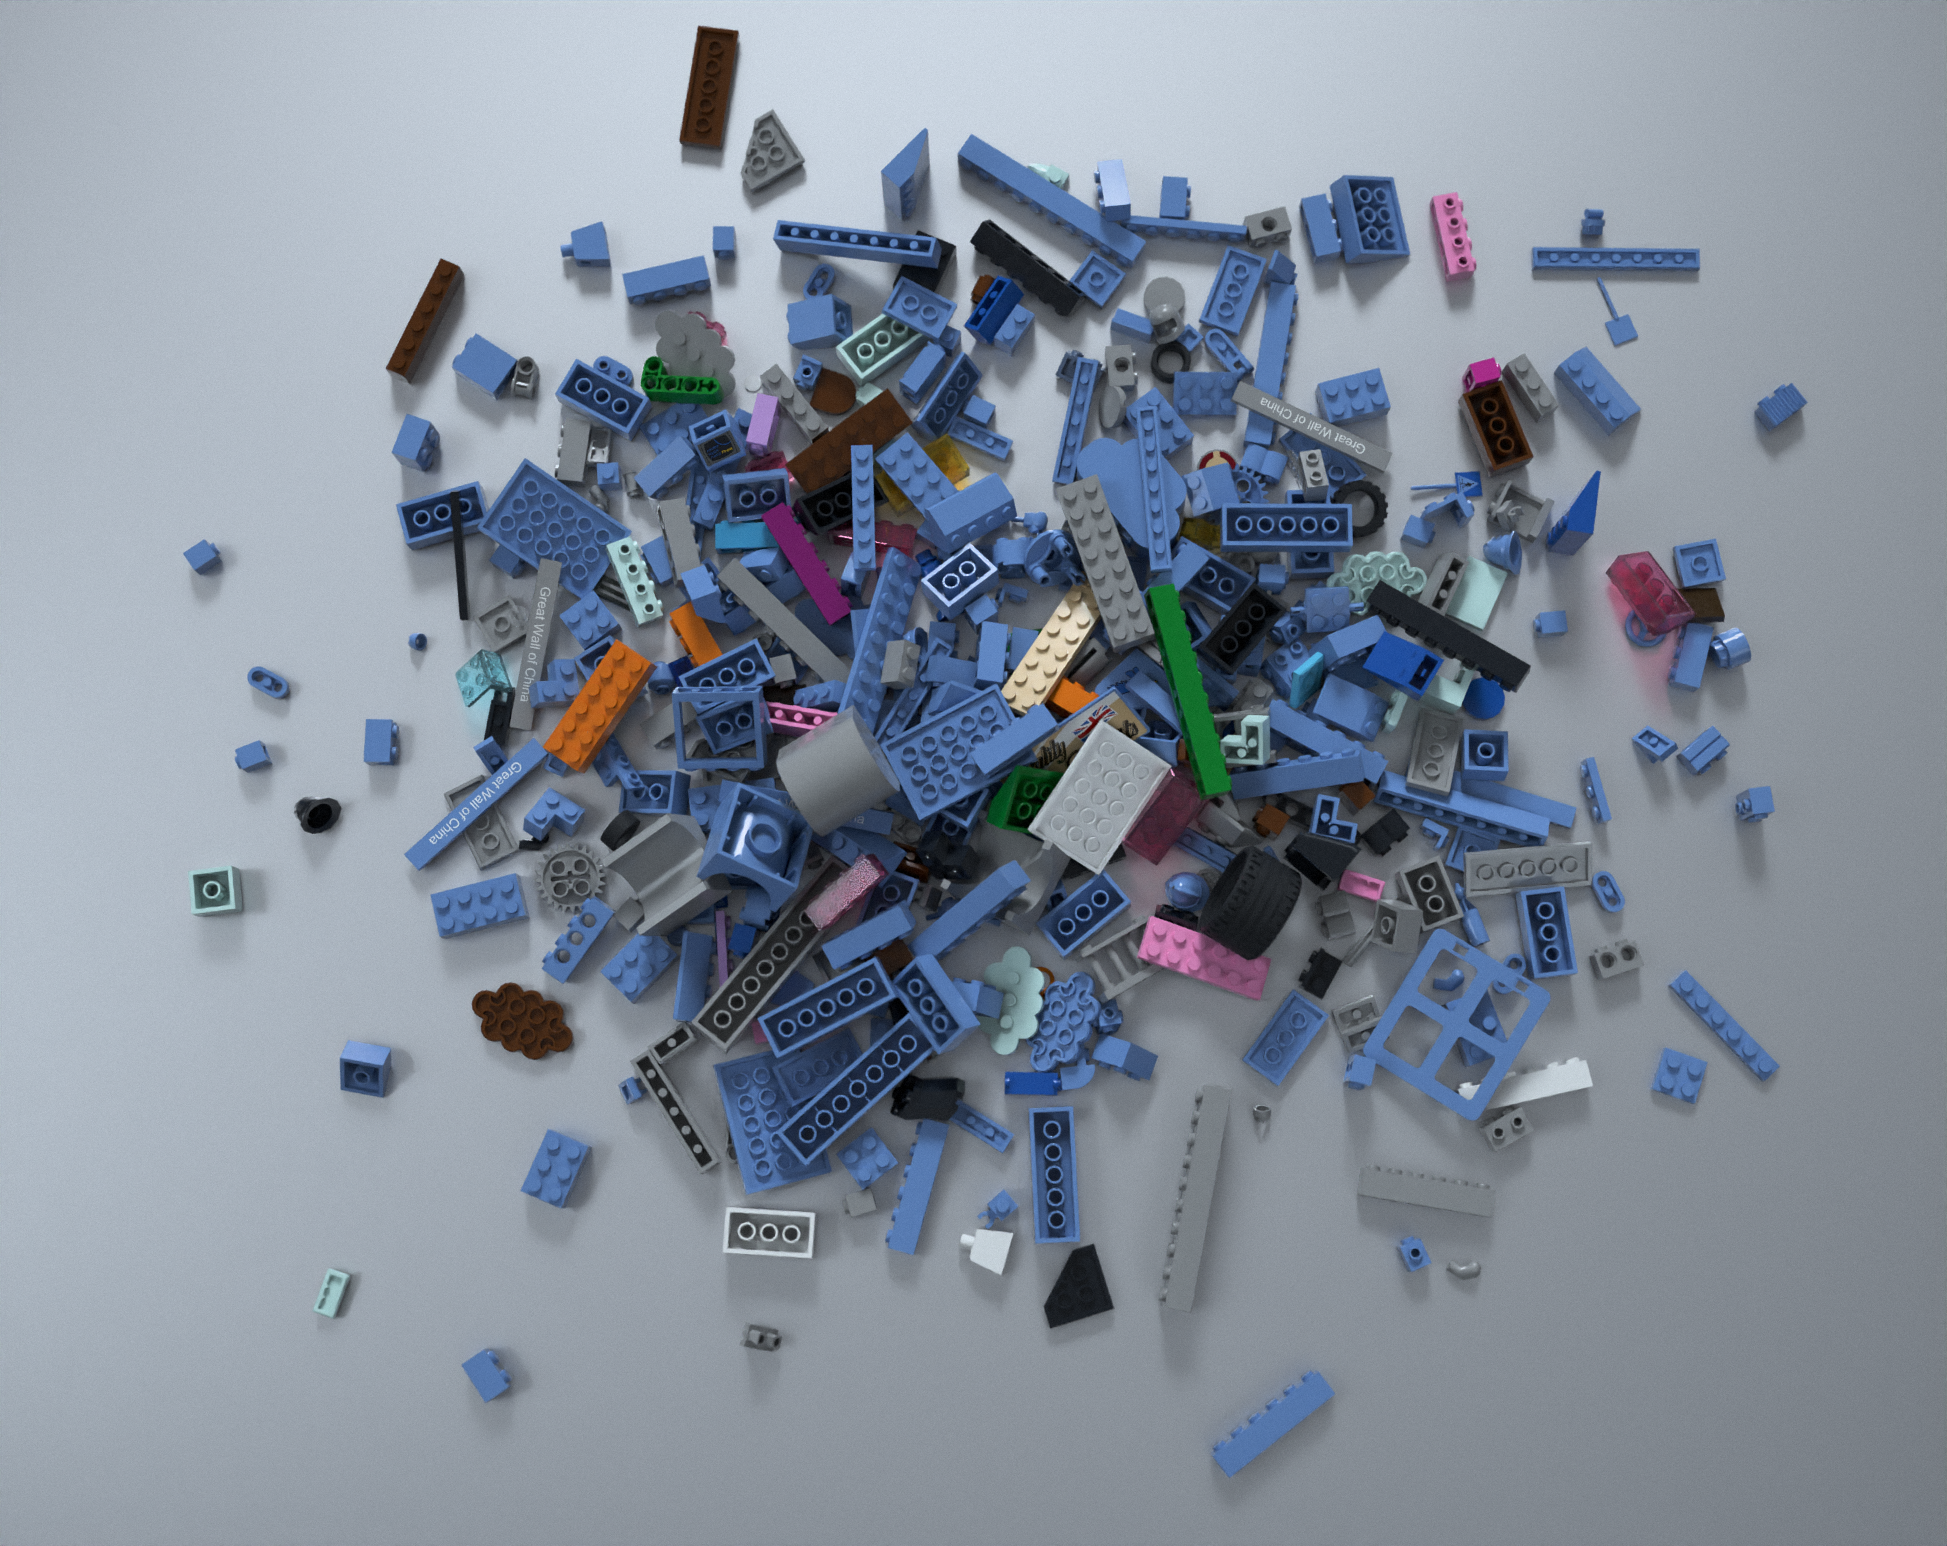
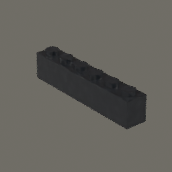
[970,219,1087,317]

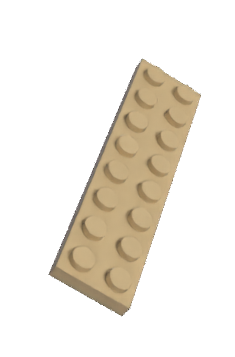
[1001,571,1101,716]

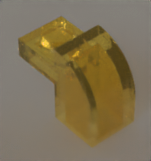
[1179,517,1220,550]

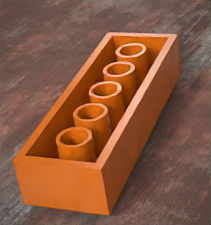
[543,639,657,774]

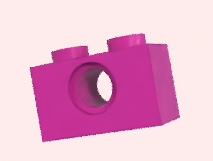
[1462,358,1502,392]

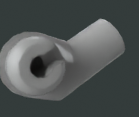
[589,485,609,513]
[1446,1260,1481,1280]

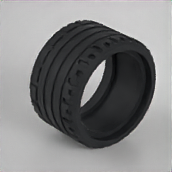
[1199,846,1302,960]

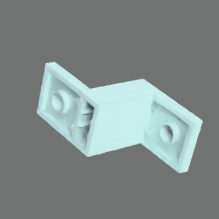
[1381,661,1475,734]

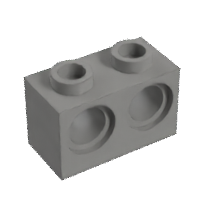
[1297,449,1329,502]
[1589,939,1644,981]

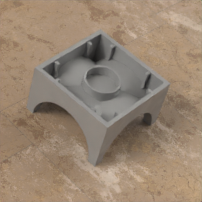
[940,810,1071,935]

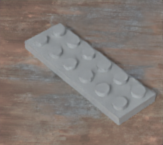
[1463,841,1593,897]

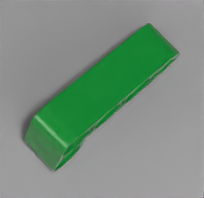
[640,356,725,405]

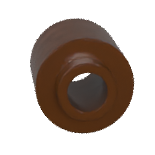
[970,274,995,305]

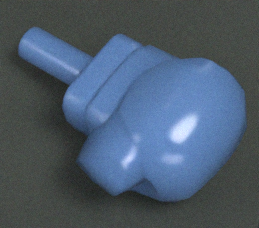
[1011,512,1048,534]
[926,897,959,921]

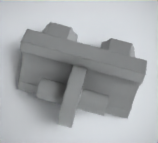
[740,1323,782,1352]

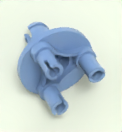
[1024,529,1086,587]

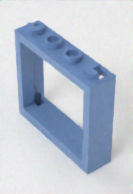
[672,686,768,772]

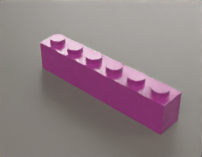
[761,502,853,626]

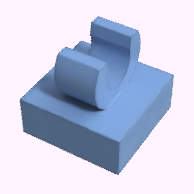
[618,1077,648,1105]

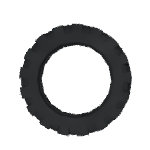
[1330,480,1388,538]

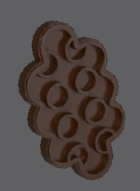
[472,982,574,1060]

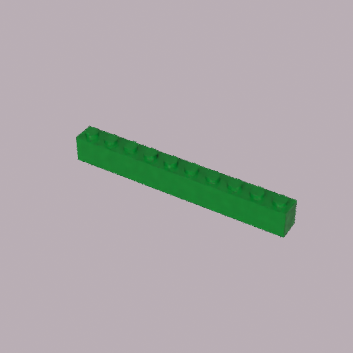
[1144,583,1232,801]

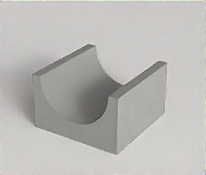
[602,813,733,936]

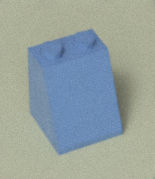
[786,294,853,350]

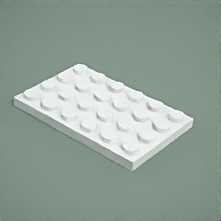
[1028,719,1172,875]

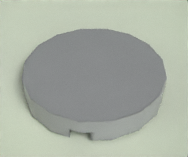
[1143,277,1185,313]
[1098,386,1127,428]

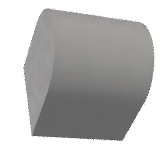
[776,705,900,837]

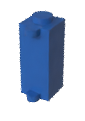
[1004,1072,1062,1096]

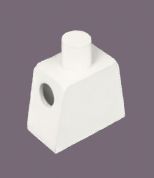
[959,1229,1013,1275]

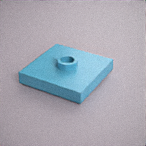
[1289,652,1324,709]

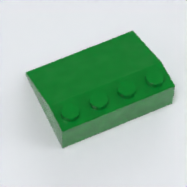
[986,765,1064,834]

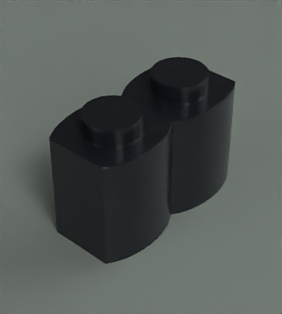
[1361,808,1410,857]

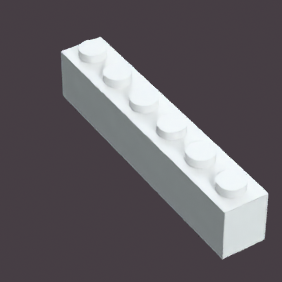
[1454,1057,1593,1111]

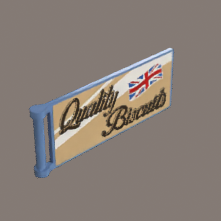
[986,687,1150,799]

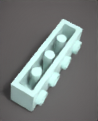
[605,536,664,628]

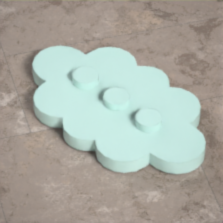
[1326,551,1427,616]
[977,946,1045,1055]

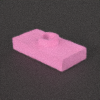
[1337,869,1385,903]

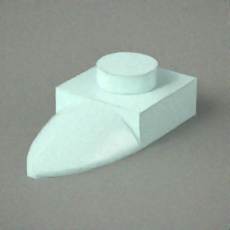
[1028,164,1069,189]

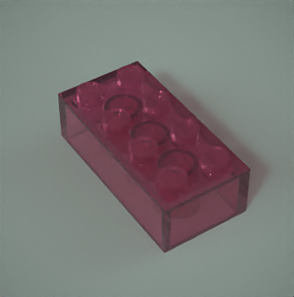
[1122,767,1208,866]

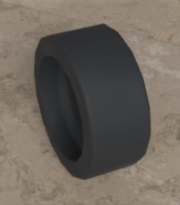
[1150,341,1191,384]
[600,810,640,852]

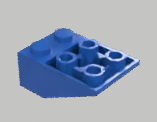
[1362,631,1444,701]

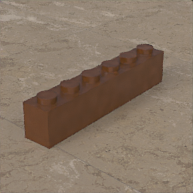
[386,259,464,384]

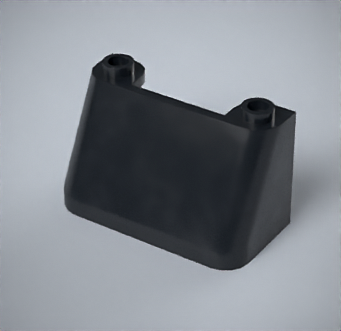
[1284,831,1362,891]

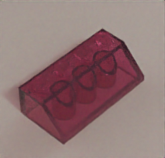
[828,520,918,558]
[1606,551,1696,636]

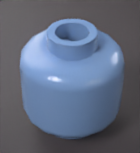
[648,661,676,695]

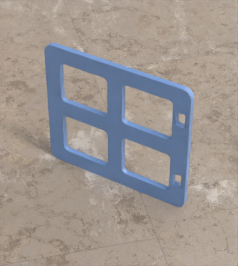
[1363,929,1551,1121]

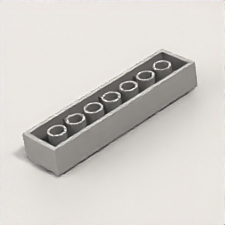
[1056,474,1155,653]

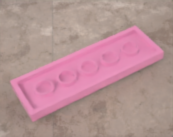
[1137,916,1271,1001]

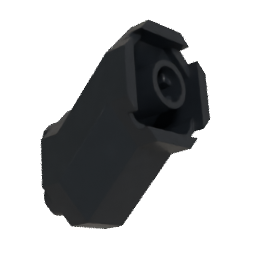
[890,1074,965,1122]

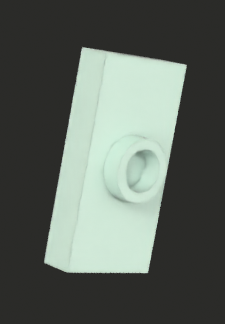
[312,1268,351,1319]

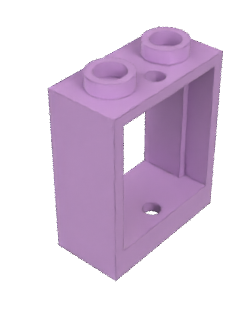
[746,393,781,459]

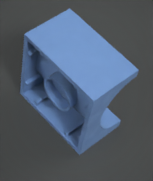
[696,783,813,912]

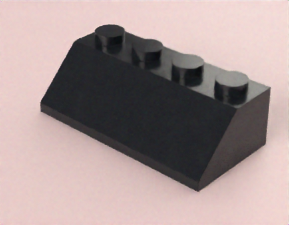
[792,473,889,536]
[1196,582,1287,675]

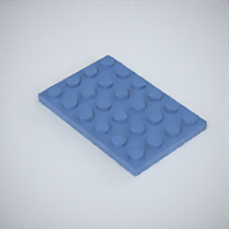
[476,458,632,599]
[880,683,1037,822]
[713,1049,832,1195]

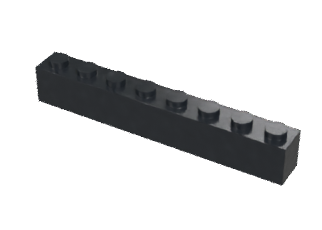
[1366,580,1531,693]

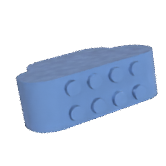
[1077,438,1187,560]

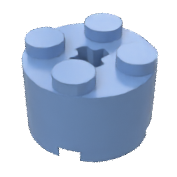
[992,537,1031,579]
[739,885,781,932]

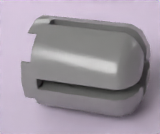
[1064,637,1113,688]

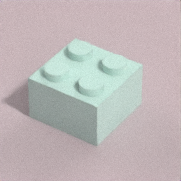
[188,865,243,917]

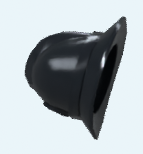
[294,797,342,834]

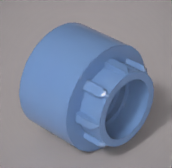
[1709,628,1751,670]

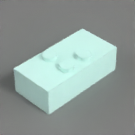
[836,314,929,386]

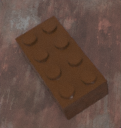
[1458,380,1534,478]

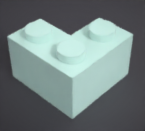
[1220,715,1270,765]

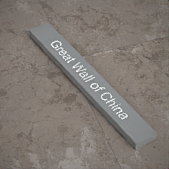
[1231,381,1393,473]
[509,558,562,731]

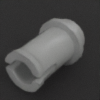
[623,470,643,499]

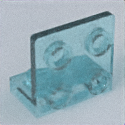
[455,649,512,708]

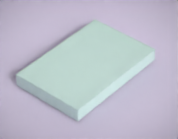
[1445,556,1508,631]

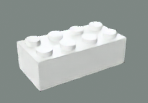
[723,1207,817,1258]

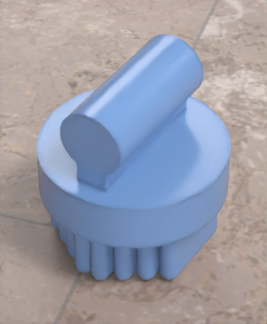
[1581,209,1605,235]

